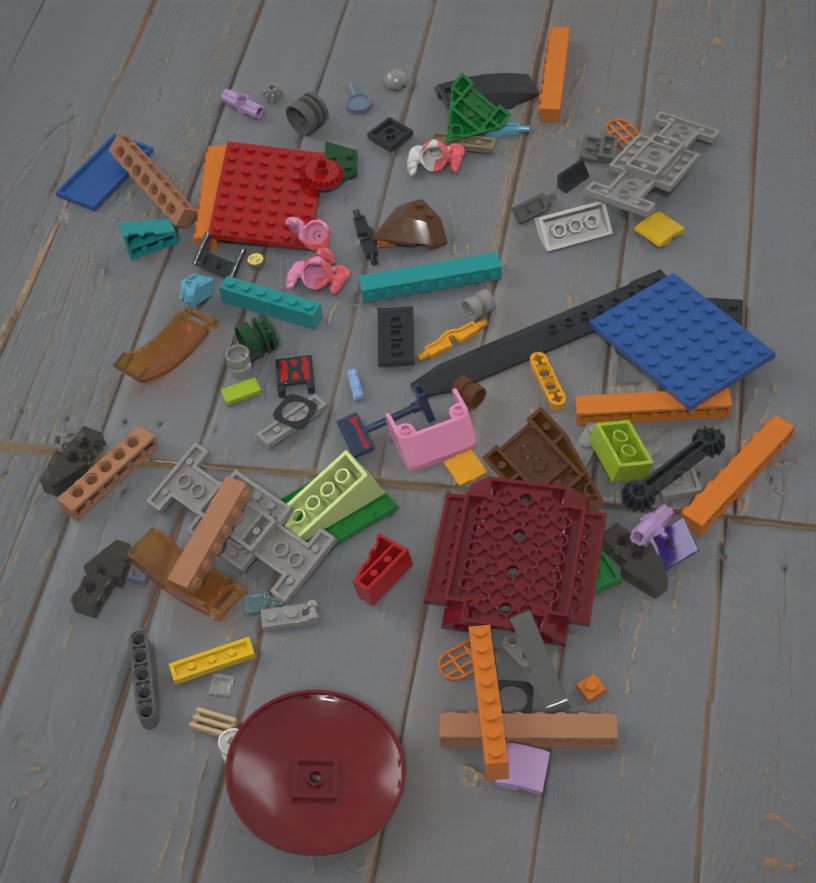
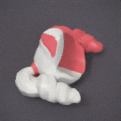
[407,139,465,176]

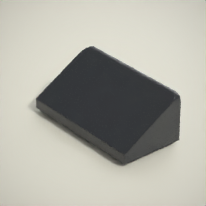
[557,159,589,193]

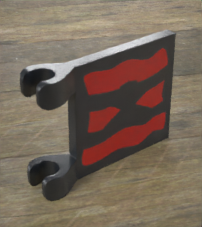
[275,355,315,398]

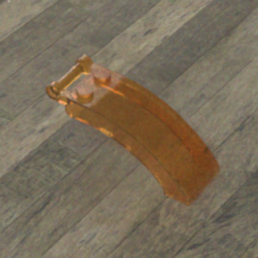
[113,305,219,383]
[125,527,247,623]

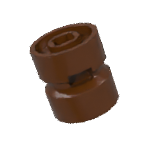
[451,375,486,409]

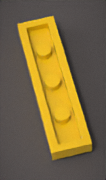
[169,637,256,685]

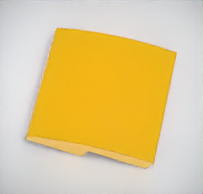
[634,211,685,247]

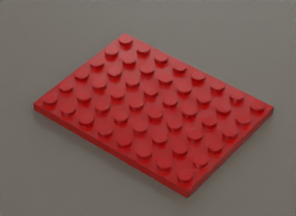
[208,141,325,251]

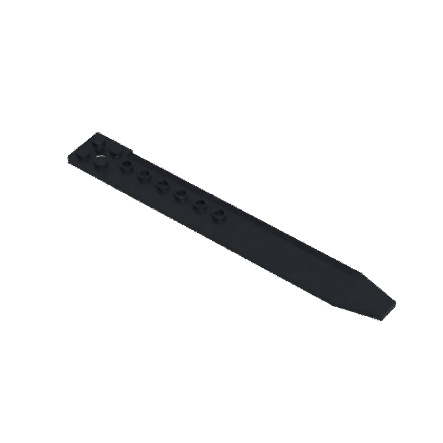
[410,269,667,398]

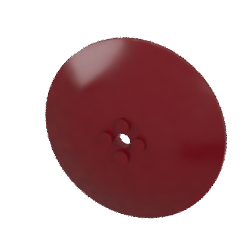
[225,690,405,856]

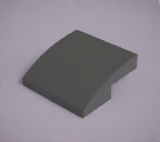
[579,133,619,163]

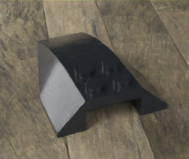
[434,73,539,115]

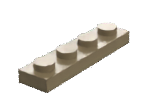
[429,131,496,154]

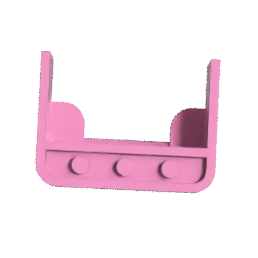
[386,388,477,471]

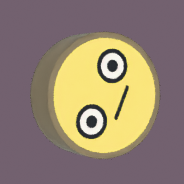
[247,253,265,269]

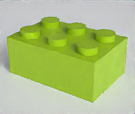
[588,420,654,483]

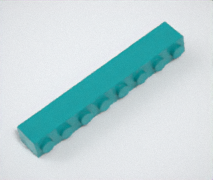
[359,252,502,303]

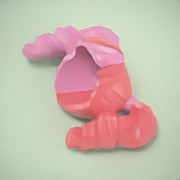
[286,217,336,265]
[286,256,350,294]

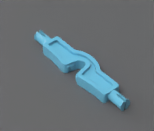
[474,123,529,138]

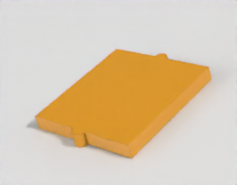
[443,449,488,487]

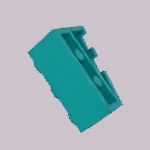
[117,219,179,260]

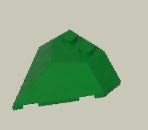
[446,73,512,143]

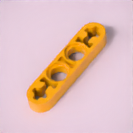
[530,352,566,411]

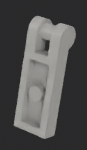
[261,600,320,632]

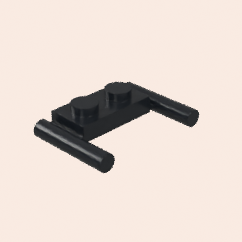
[192,232,247,278]

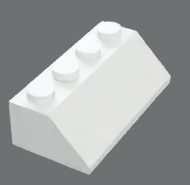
[534,201,613,251]

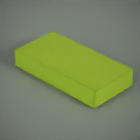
[221,377,262,406]

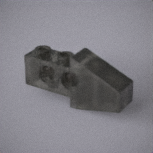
[40,426,106,497]
[602,523,669,599]
[71,540,134,619]

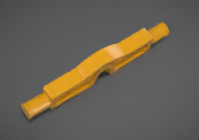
[416,319,488,362]

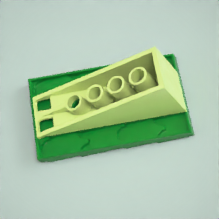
[280,450,400,550]

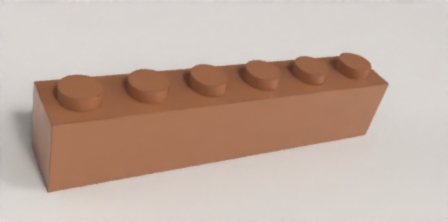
[167,476,253,595]

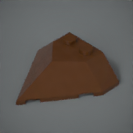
[371,199,447,249]

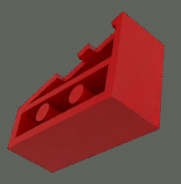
[353,533,413,606]

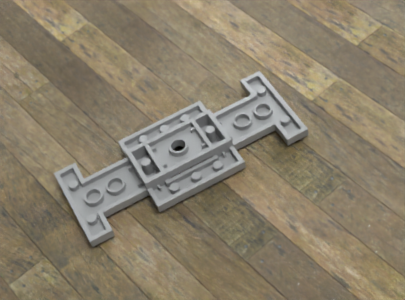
[585,111,720,217]
[146,442,338,604]

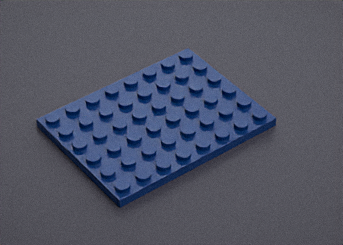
[590,273,776,411]

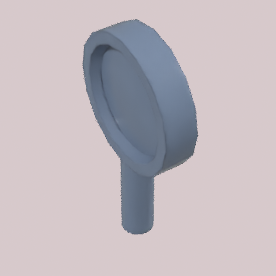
[345,82,372,115]

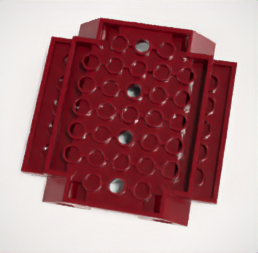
[423,476,607,647]

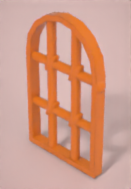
[606,119,641,150]
[438,639,496,681]

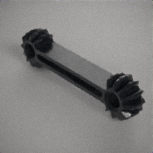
[622,425,726,514]

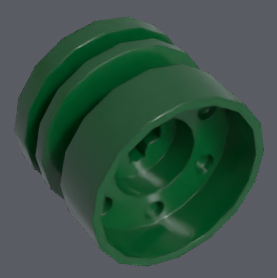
[234,314,279,360]

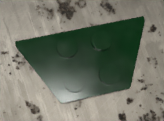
[325,142,358,185]

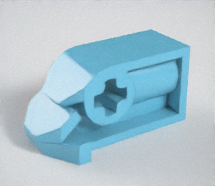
[180,274,214,310]

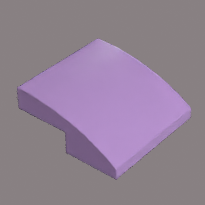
[495,742,550,795]

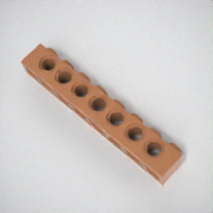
[109,134,197,228]

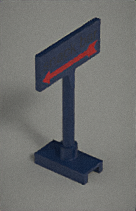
[336,383,435,458]

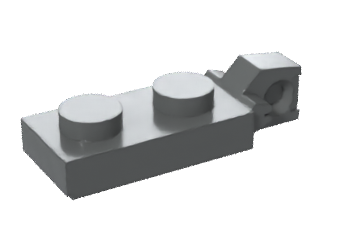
[511,193,557,224]

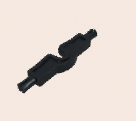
[353,209,379,266]

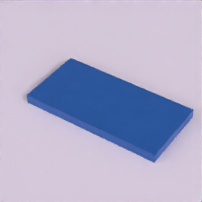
[55,133,154,212]

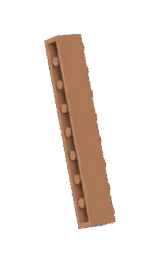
[439,711,618,749]

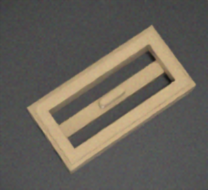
[189,707,238,737]

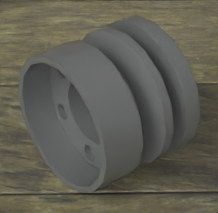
[286,92,329,135]

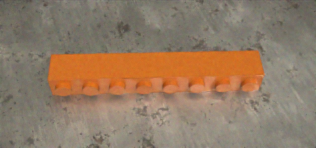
[537,27,570,122]
[193,145,227,250]
[575,388,732,426]
[681,415,795,537]
[469,625,509,781]

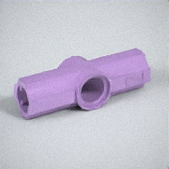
[221,89,265,119]
[630,504,674,546]

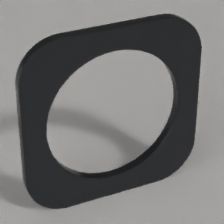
[273,394,317,429]
[498,680,534,714]

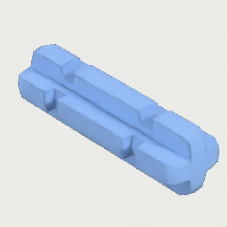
[347,368,363,401]

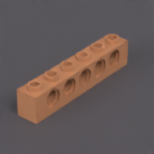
[57,426,159,522]

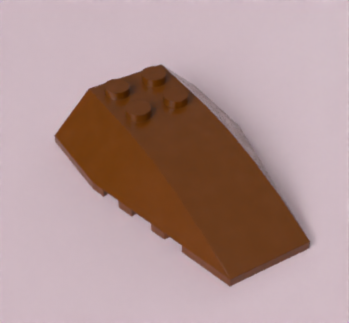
[482,407,606,512]

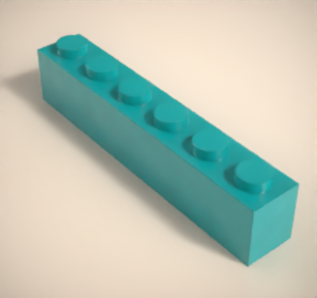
[219,276,323,330]

